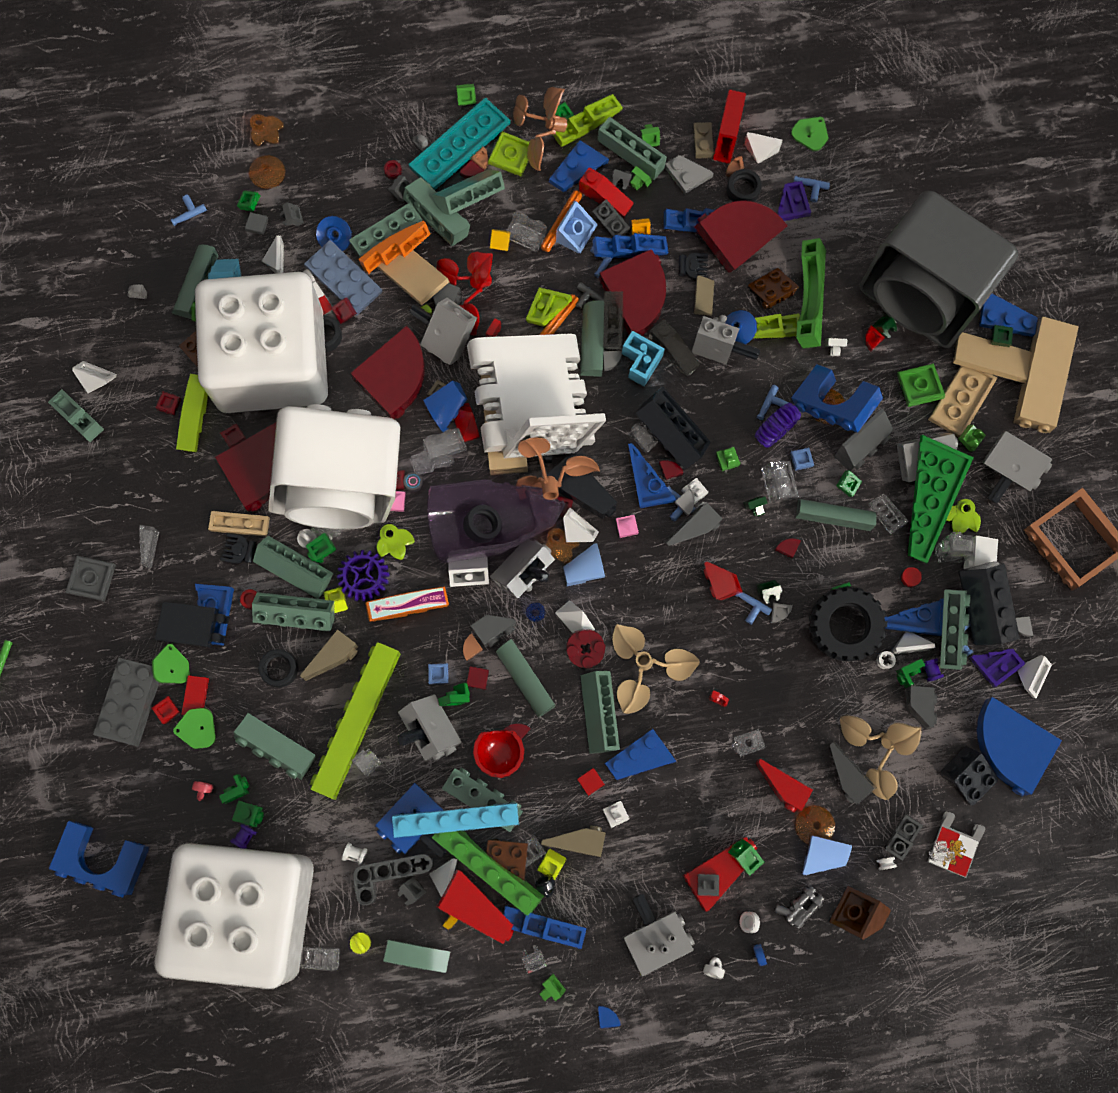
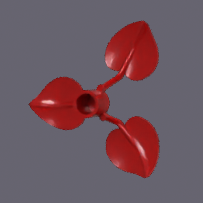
[436,252,493,336]

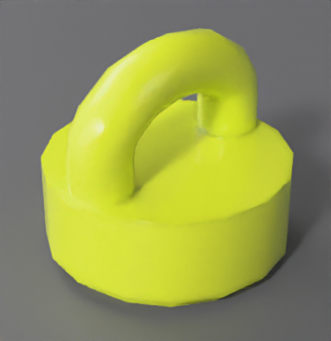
[350,932,371,954]

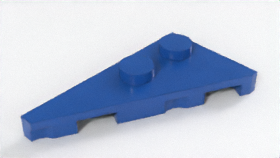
[628,443,676,508]
[885,598,944,636]

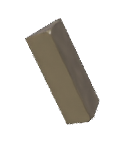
[694,275,714,316]

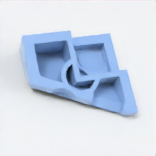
[563,543,605,586]
[802,836,852,875]

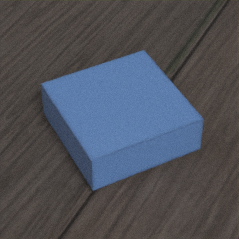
[790,447,814,471]
[428,663,449,685]

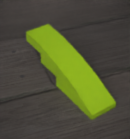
[552,94,623,147]
[753,313,800,338]
[176,374,208,452]

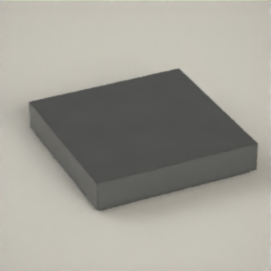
[65,556,116,602]

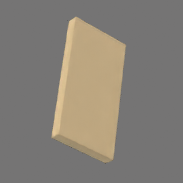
[377,250,449,305]
[953,332,1031,383]
[928,366,997,438]

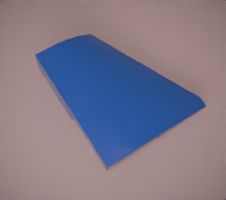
[423,381,467,433]

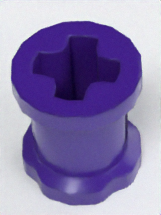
[924,658,944,682]
[231,823,257,849]

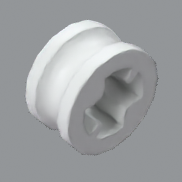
[876,651,896,669]
[876,857,897,870]

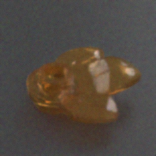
[250,114,284,146]
[545,528,580,563]

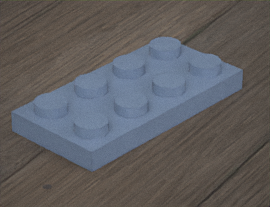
[304,240,382,316]

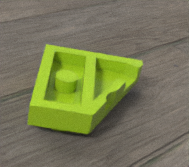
[526,288,573,327]

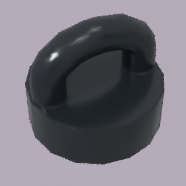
[535,874,556,898]

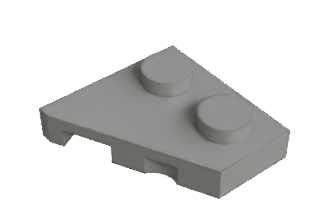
[665,155,713,194]

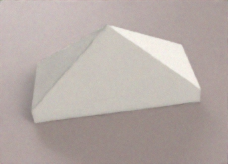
[744,132,782,163]
[262,236,284,274]
[72,361,117,393]
[563,508,599,542]
[555,600,595,633]
[891,631,935,654]
[1017,655,1052,698]
[429,858,458,897]

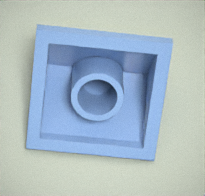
[556,201,598,253]

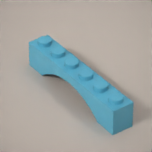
[392,802,519,838]

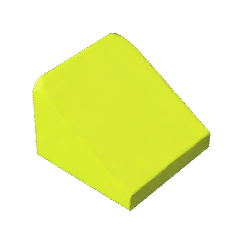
[324,587,348,613]
[537,849,566,880]

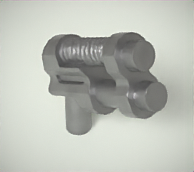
[774,885,825,929]

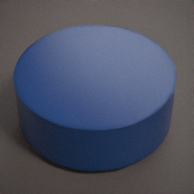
[753,944,767,966]

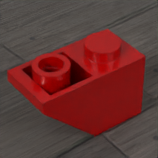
[704,562,743,600]

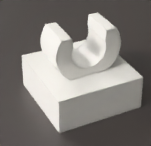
[825,338,847,356]
[681,478,708,504]
[603,801,629,828]

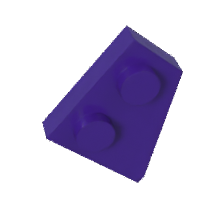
[778,181,811,221]
[969,649,1025,688]

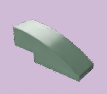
[48,389,104,442]
[383,939,451,973]

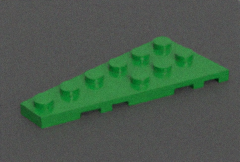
[908,435,974,563]

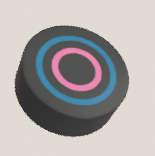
[404,472,423,492]

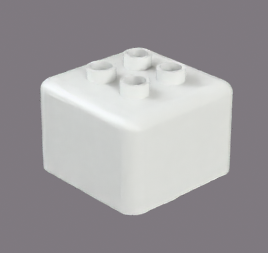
[195,272,328,413]
[268,404,400,529]
[155,843,314,989]

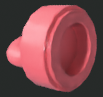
[192,781,213,801]

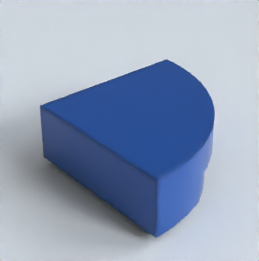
[598,1006,621,1028]

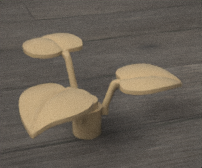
[613,624,700,714]
[840,715,921,800]

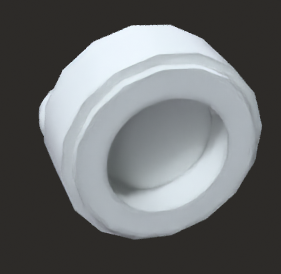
[297,529,317,549]
[739,912,760,933]
[703,957,725,979]

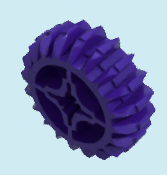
[755,403,801,448]
[337,550,390,602]

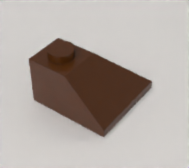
[830,886,891,940]

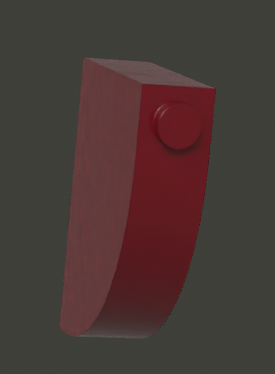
[694,201,787,273]
[599,249,666,336]
[351,326,425,419]
[215,422,277,512]

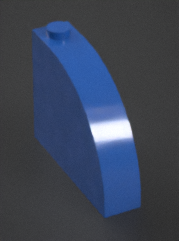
[977,697,1062,796]

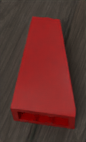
[713,89,746,164]
[683,837,757,912]
[436,869,514,944]

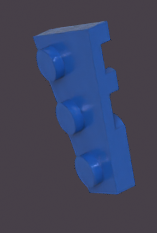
[549,141,609,192]
[979,294,1038,337]
[195,584,234,646]
[605,729,676,780]

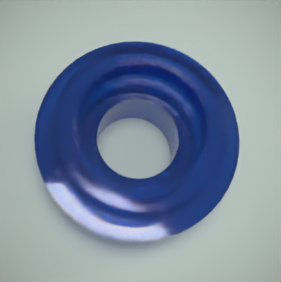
[526,603,545,622]

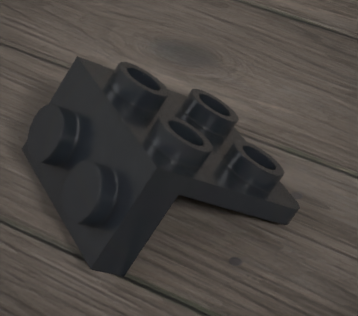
[939,746,998,806]

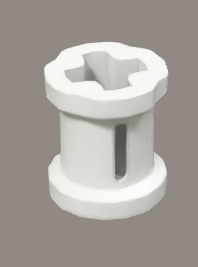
[342,842,368,866]

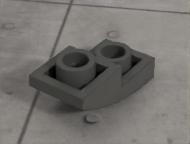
[593,199,631,236]
[885,814,923,861]

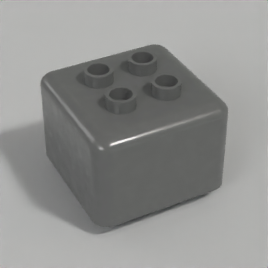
[859,191,1018,348]

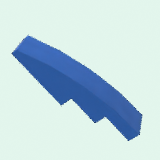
[664,208,715,232]
[592,233,668,258]
[503,906,587,949]

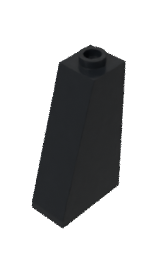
[546,453,617,519]

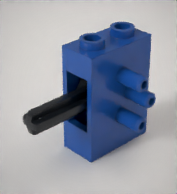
[375,783,447,858]

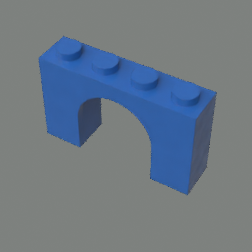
[792,364,883,433]
[49,821,150,897]

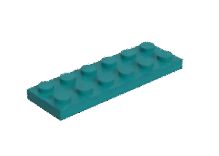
[408,97,510,190]

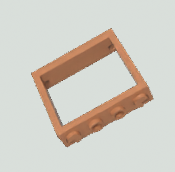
[1024,488,1118,590]

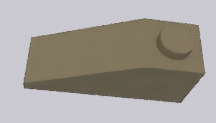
[300,629,358,681]
[541,825,606,857]

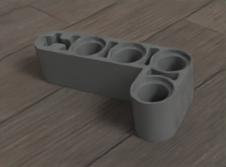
[353,854,434,905]

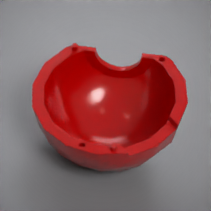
[473,730,524,778]

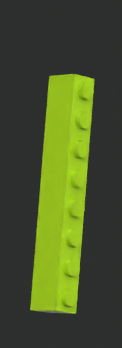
[310,642,401,800]

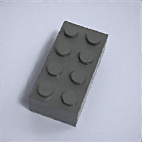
[93,658,159,747]

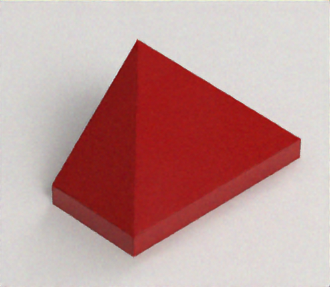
[454,403,480,443]

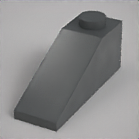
[663,502,722,546]
[830,742,877,804]

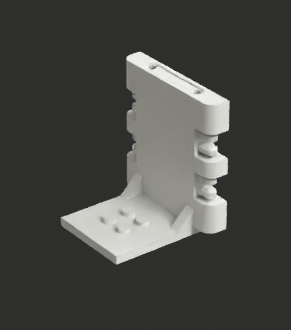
[467,334,606,458]

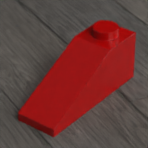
[579,167,634,218]
[755,759,813,813]

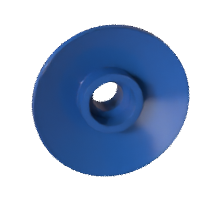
[316,216,352,251]
[725,310,757,344]

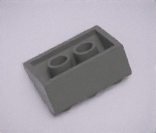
[834,408,893,472]

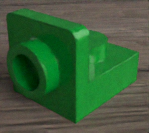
[306,533,336,563]
[896,659,925,688]
[438,683,470,706]
[219,774,249,804]
[232,801,264,827]
[728,839,764,876]

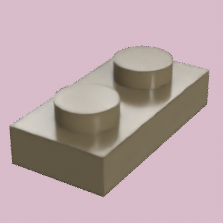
[693,122,714,158]

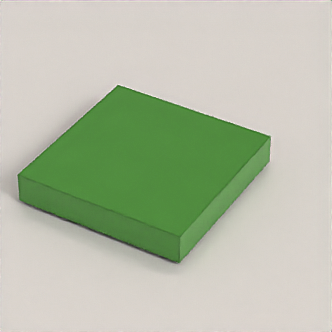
[897,364,945,407]

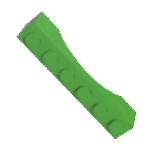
[796,238,826,348]
[432,830,544,916]

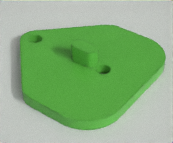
[791,117,828,151]
[152,644,190,684]
[173,708,216,749]

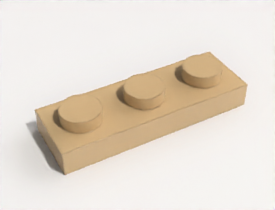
[208,511,270,537]

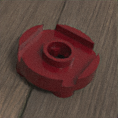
[566,629,605,669]

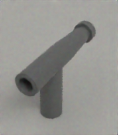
[575,282,611,309]

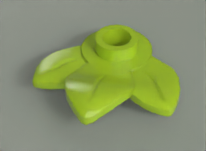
[946,499,981,535]
[377,524,415,560]

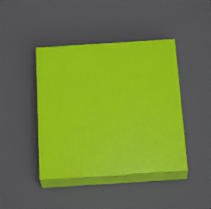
[488,132,529,176]

